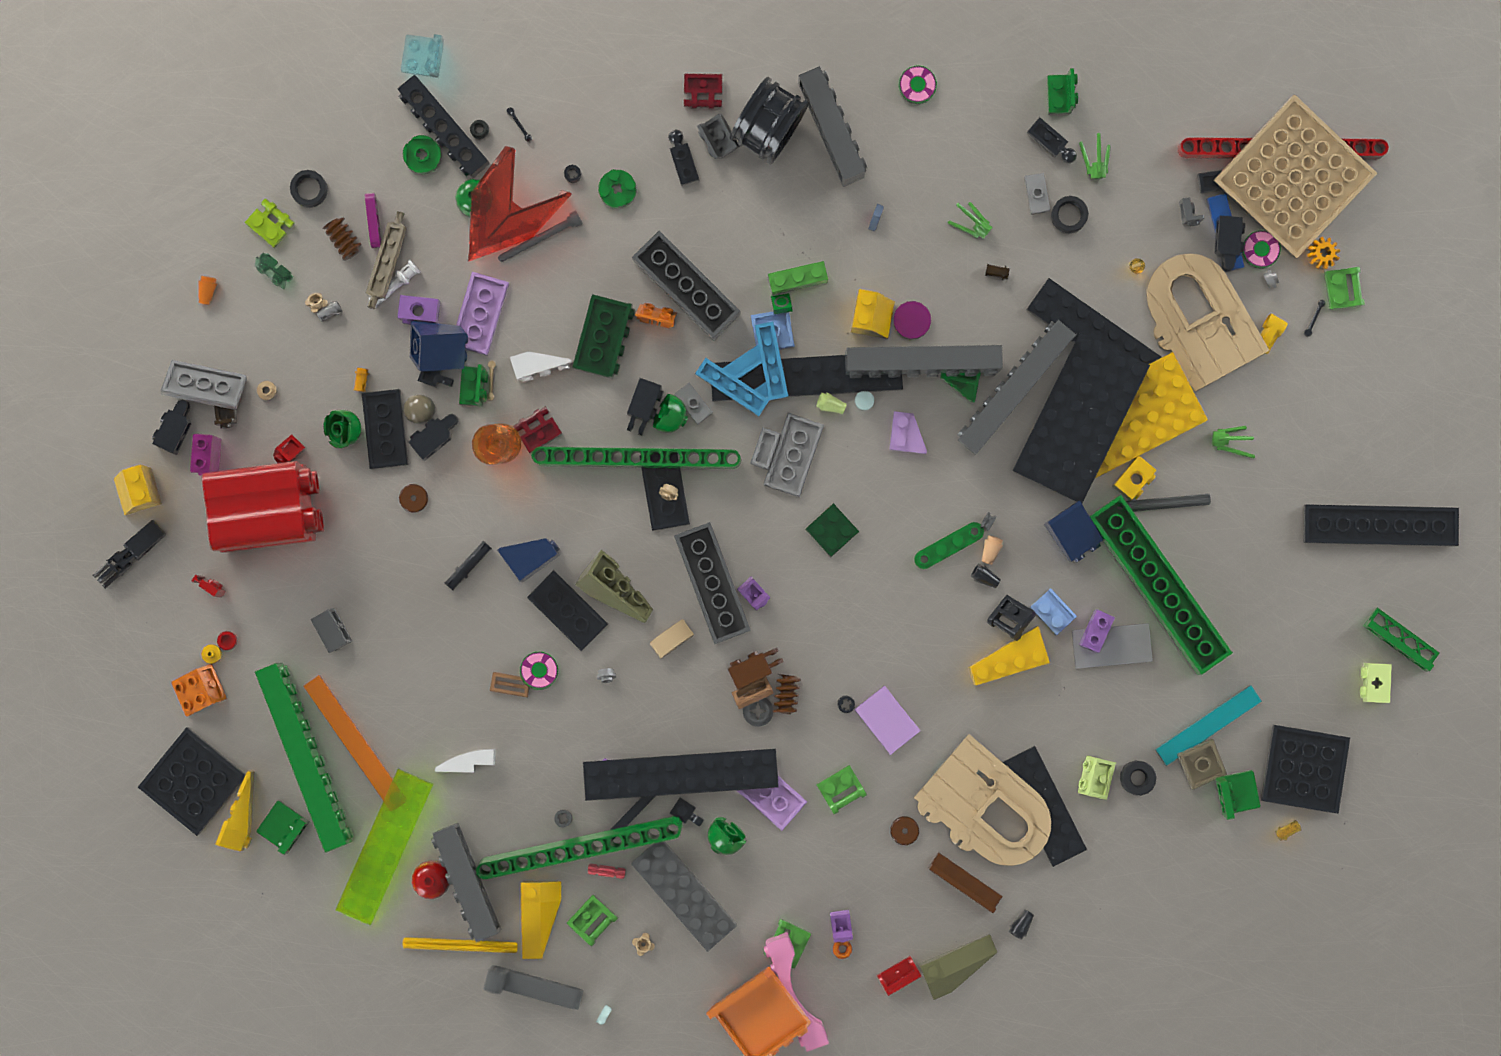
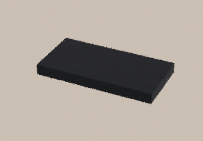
[361,389,408,469]
[639,453,690,531]
[527,570,608,651]

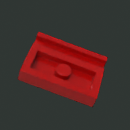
[191,574,226,598]

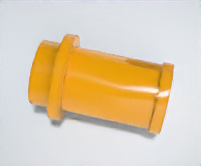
[354,368,370,392]

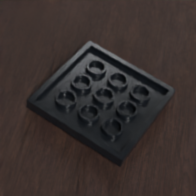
[1261,725,1350,814]
[137,727,246,836]

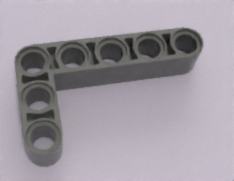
[483,965,584,1010]

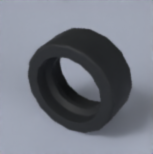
[290,170,328,208]
[1051,196,1089,234]

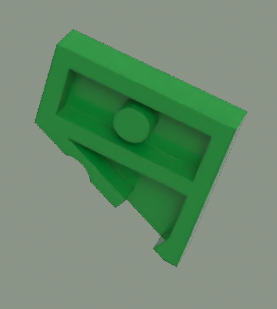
[940,373,981,403]

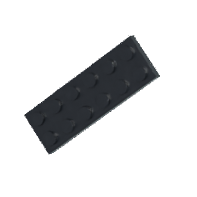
[1003,746,1087,867]

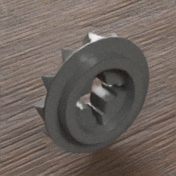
[743,698,773,726]

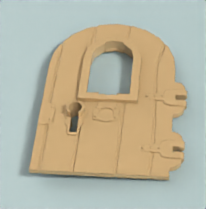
[1147,254,1270,392]
[914,734,1051,866]

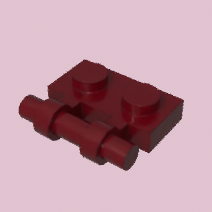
[684,74,722,109]
[513,406,562,453]

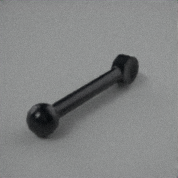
[507,107,532,141]
[1304,300,1326,337]

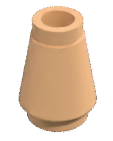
[982,535,1003,565]

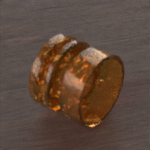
[472,423,521,465]

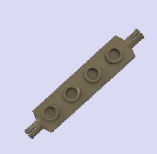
[365,211,407,309]

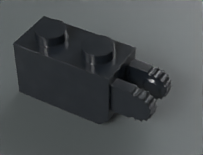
[1214,215,1245,272]
[152,399,192,455]
[408,414,458,461]

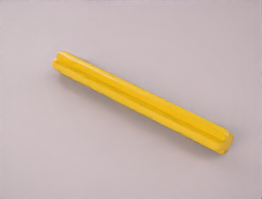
[403,937,518,953]

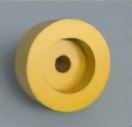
[201,644,222,664]

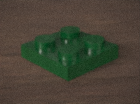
[805,503,859,557]

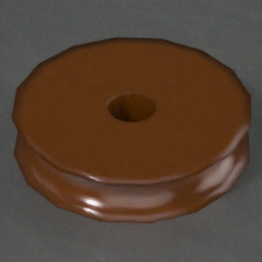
[399,484,428,513]
[891,816,919,845]

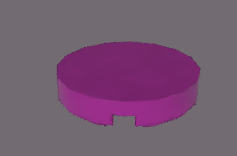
[893,301,931,339]

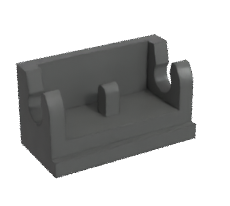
[310,608,352,653]

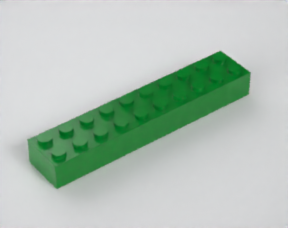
[1089,495,1233,675]
[254,663,353,853]

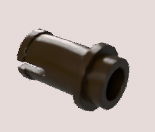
[985,264,1010,281]

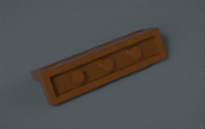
[928,852,1003,914]

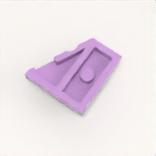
[890,411,927,454]

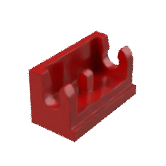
[877,956,922,996]

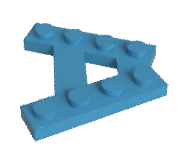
[695,322,788,417]

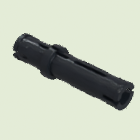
[444,541,492,591]

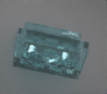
[401,34,444,78]

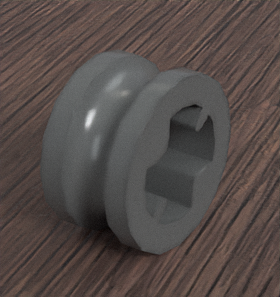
[980,512,997,531]
[554,810,572,827]

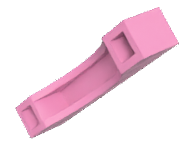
[764,932,829,1052]

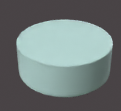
[855,391,874,410]
[596,1005,612,1025]

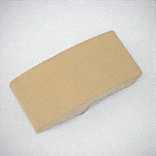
[650,619,694,659]

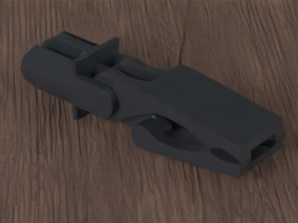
[92,520,166,589]

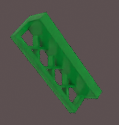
[1363,607,1440,672]

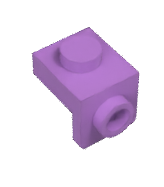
[737,577,770,610]
[830,910,853,942]

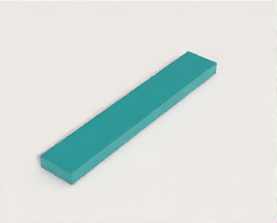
[1155,685,1262,766]

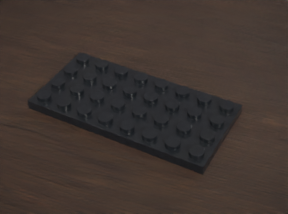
[1012,332,1150,503]

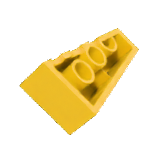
[969,626,1050,685]

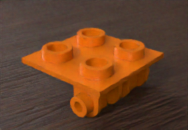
[635,303,677,329]

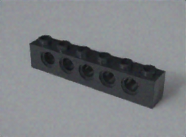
[397,74,490,178]

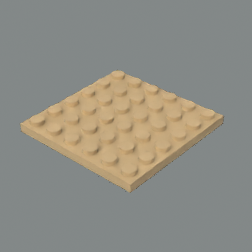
[1213,95,1377,258]

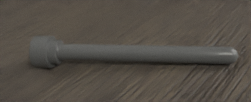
[498,210,583,262]

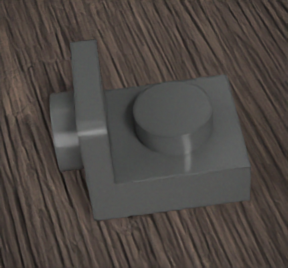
[1179,197,1204,226]

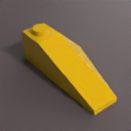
[215,770,255,852]
[521,881,561,959]

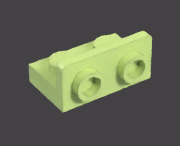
[1078,756,1116,800]

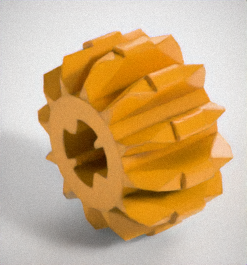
[1307,237,1340,270]

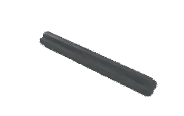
[1117,494,1211,512]

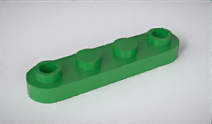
[914,522,984,569]

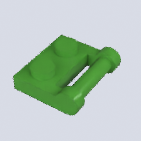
[1325,267,1365,310]
[816,765,867,814]
[566,895,618,947]
[763,919,811,969]

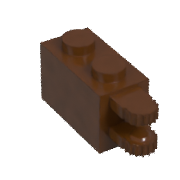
[728,648,784,690]

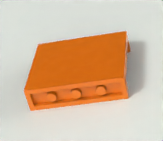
[706,967,811,1056]

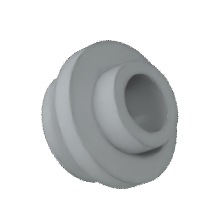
[1264,270,1279,288]
[597,668,616,683]

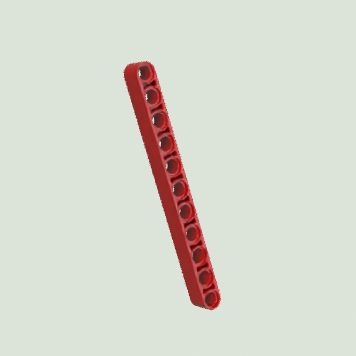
[1178,137,1389,160]

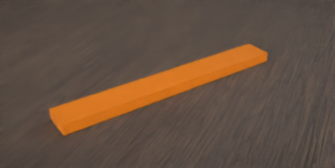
[303,675,408,812]

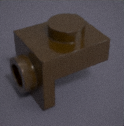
[214,406,237,429]

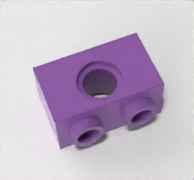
[398,295,440,325]
[1079,609,1115,653]

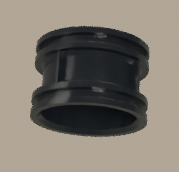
[729,76,809,165]

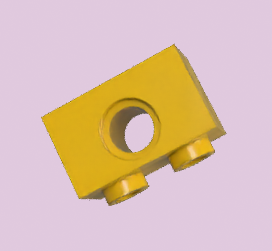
[1113,456,1157,501]

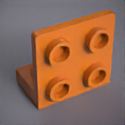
[171,664,227,716]

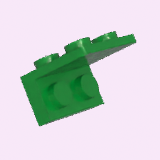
[1047,68,1078,114]
[459,364,488,406]
[1215,770,1260,820]
[256,801,310,855]

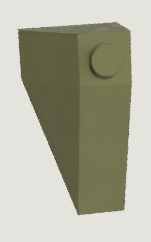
[575,550,653,623]
[919,934,997,1000]

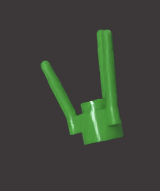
[1079,133,1111,179]
[948,202,992,239]
[1212,426,1255,458]

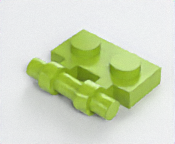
[244,198,295,248]

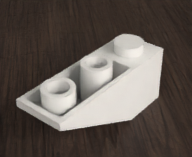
[510,352,573,383]

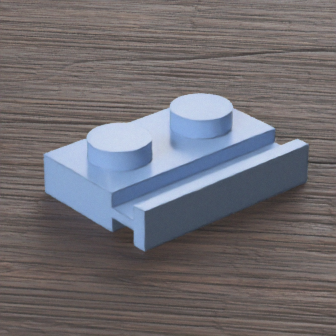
[1030,588,1077,635]

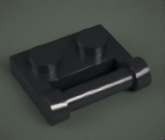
[987,595,1037,641]

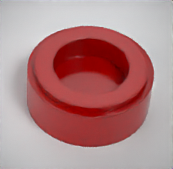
[217,631,237,650]

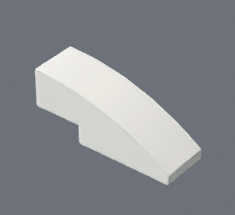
[435,749,495,772]

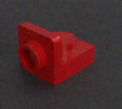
[273,434,305,463]

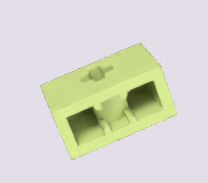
[1360,663,1392,703]

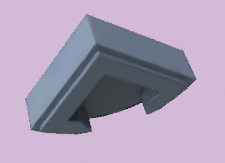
[868,204,884,231]

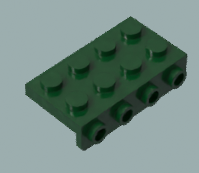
[572,294,635,379]

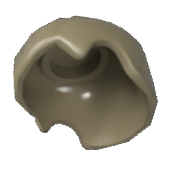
[404,395,435,424]

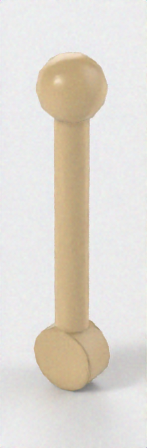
[487,361,496,401]

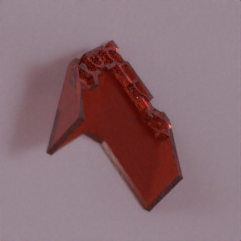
[468,146,572,262]

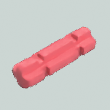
[588,864,626,879]

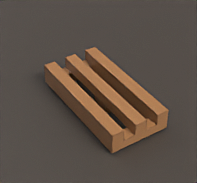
[490,672,530,698]
[731,677,774,709]

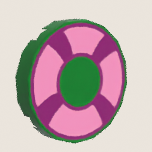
[899,65,937,104]
[1242,230,1281,269]
[520,652,558,690]

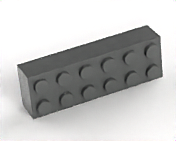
[798,66,867,187]
[632,231,741,341]
[674,522,751,644]
[431,823,502,942]
[631,841,737,952]

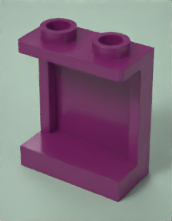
[190,434,222,476]

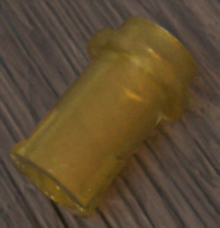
[1275,820,1302,841]

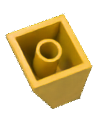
[851,289,895,339]
[114,464,162,515]

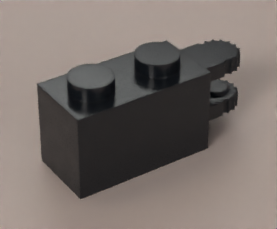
[627,378,664,436]

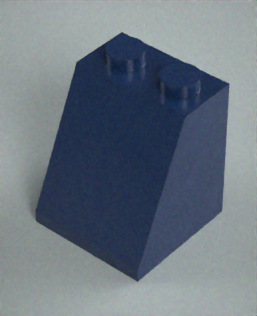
[409,321,468,371]
[1044,501,1103,563]
[497,538,560,582]

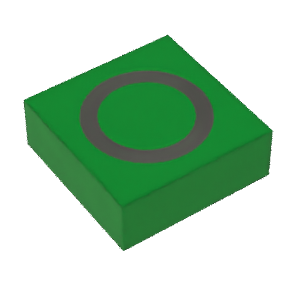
[771,293,793,315]

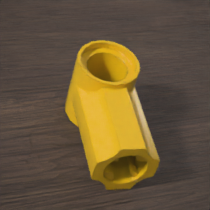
[1260,313,1288,354]

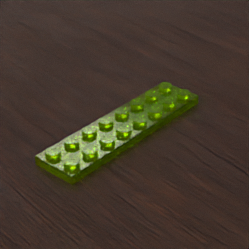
[335,768,434,926]

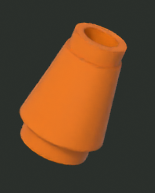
[198,276,217,305]

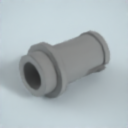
[316,301,342,322]

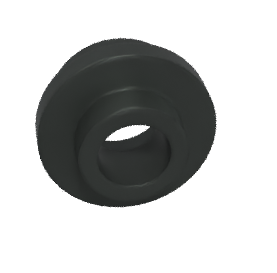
[470,120,489,139]

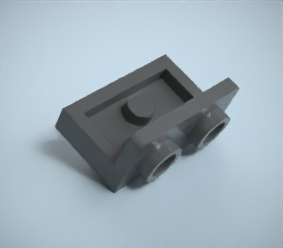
[697,114,740,159]

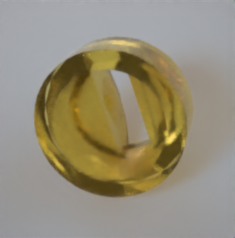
[1129,258,1145,274]

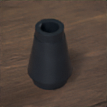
[971,564,1001,588]
[1009,909,1034,940]

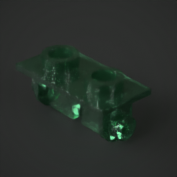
[255,252,293,289]

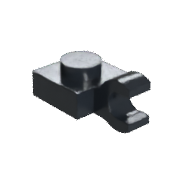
[418,370,454,388]
[670,797,704,827]

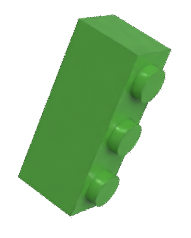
[768,261,828,295]

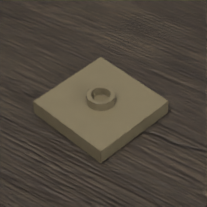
[1177,739,1227,790]

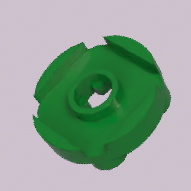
[403,135,442,174]
[598,169,636,208]

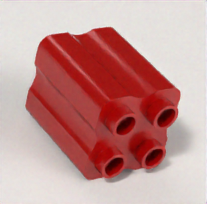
[202,461,324,553]

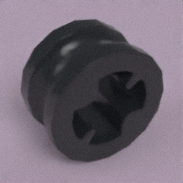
[564,165,581,183]
[837,695,855,713]

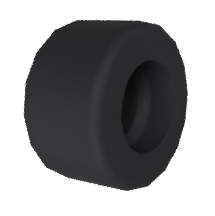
[1120,760,1157,796]

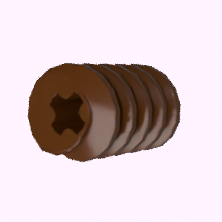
[323,217,362,261]
[773,674,801,714]

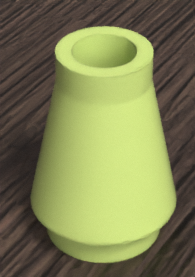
[817,393,846,414]

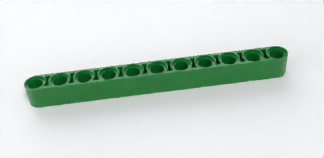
[531,447,742,469]
[476,817,682,879]

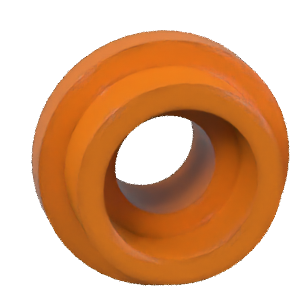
[833,941,852,959]

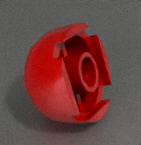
[412,861,450,899]

